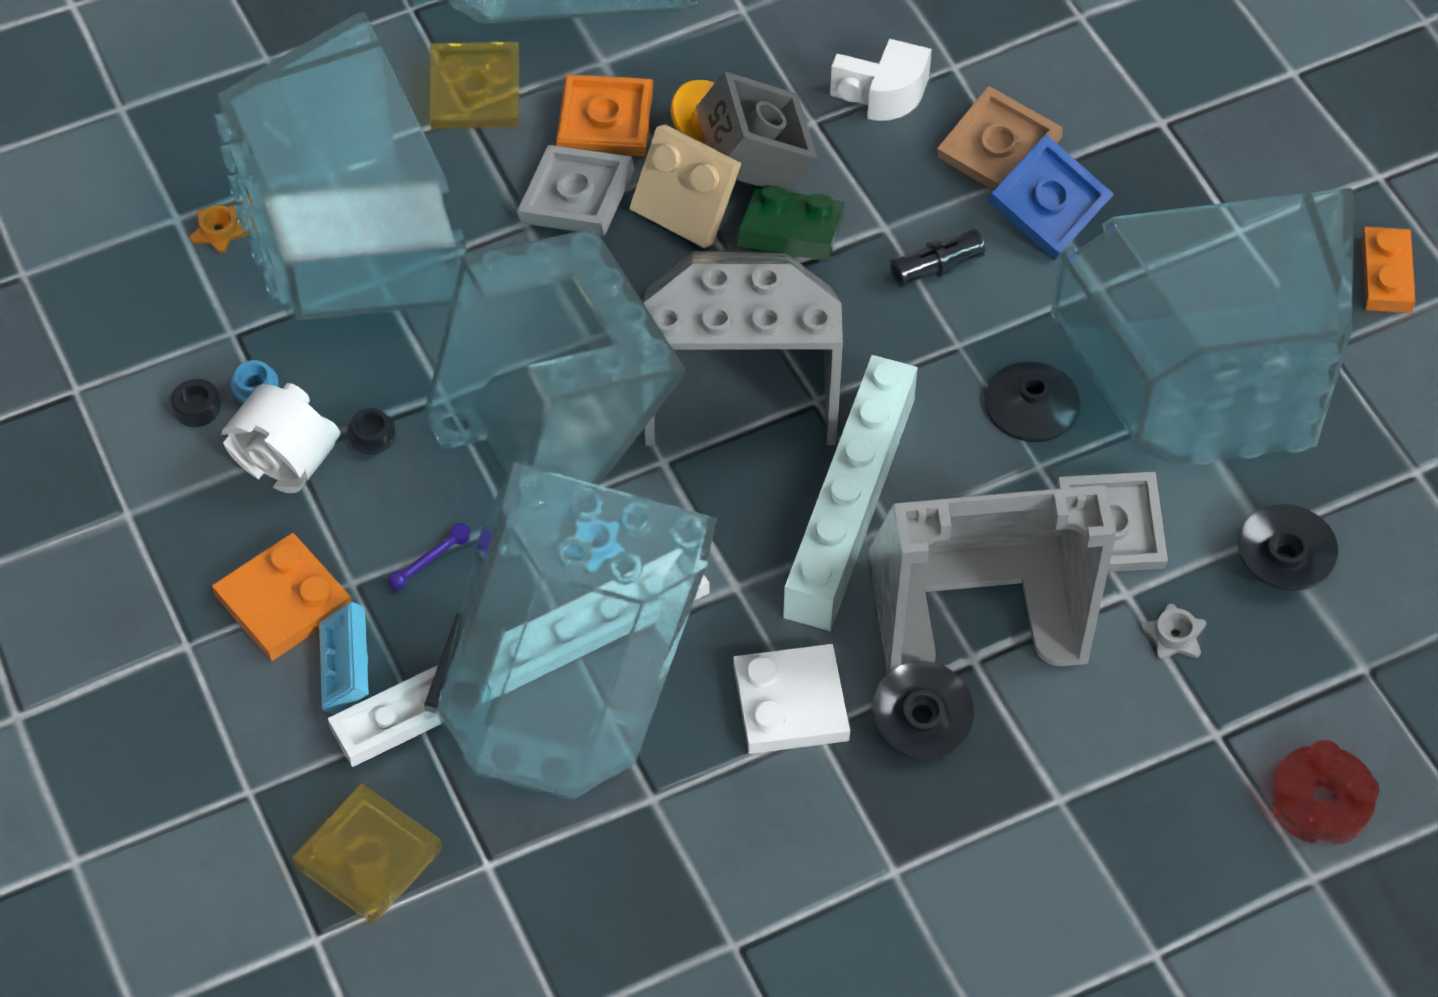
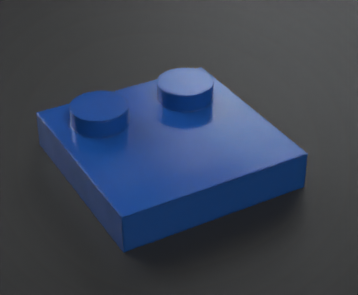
[987,134,1114,261]

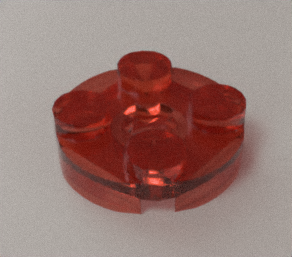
[1272,740,1380,845]

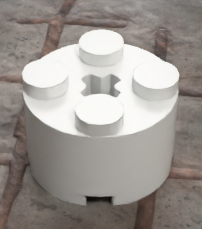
[221,383,340,493]

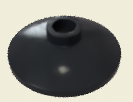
[985,362,1080,442]
[1238,504,1338,591]
[872,661,975,760]

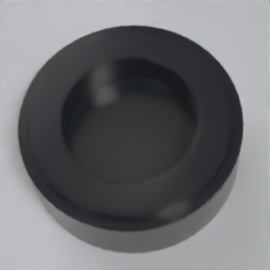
[171,379,221,427]

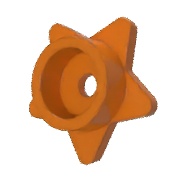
[190,205,249,254]

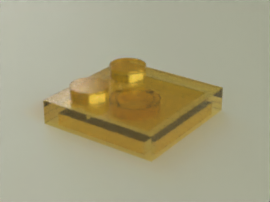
[430,42,520,129]
[292,783,442,925]

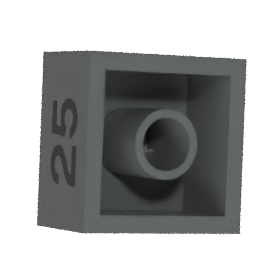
[695,71,818,192]

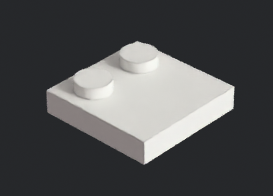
[733,644,850,754]

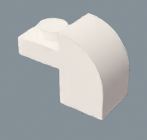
[830,39,932,121]

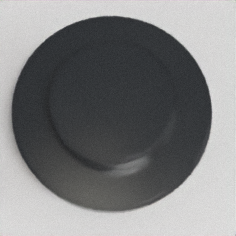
[347,408,396,454]

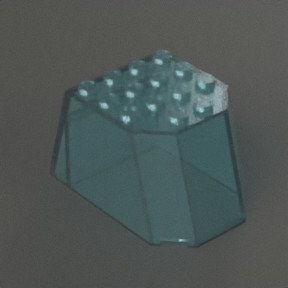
[215,11,472,320]
[1051,188,1354,465]

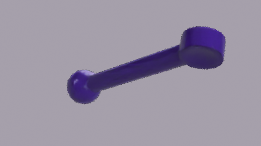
[388,523,471,590]

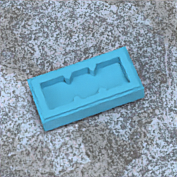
[319,602,369,714]

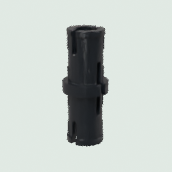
[890,229,986,287]

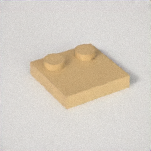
[629,124,742,248]

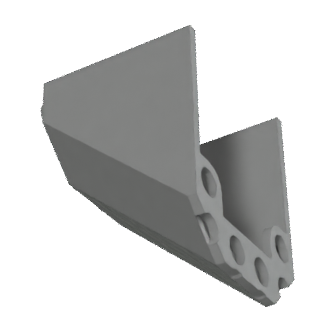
[642,251,843,446]

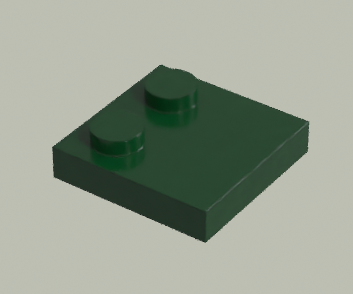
[738,186,845,262]

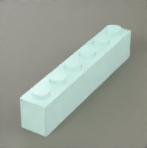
[783,355,918,632]

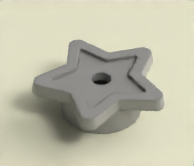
[1142,603,1207,660]

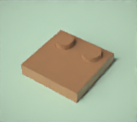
[937,86,1063,190]

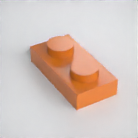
[1361,227,1415,313]

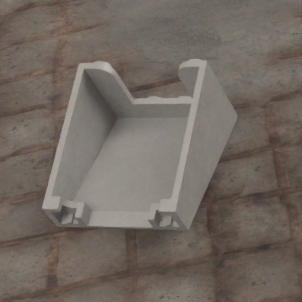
[868,485,1116,674]

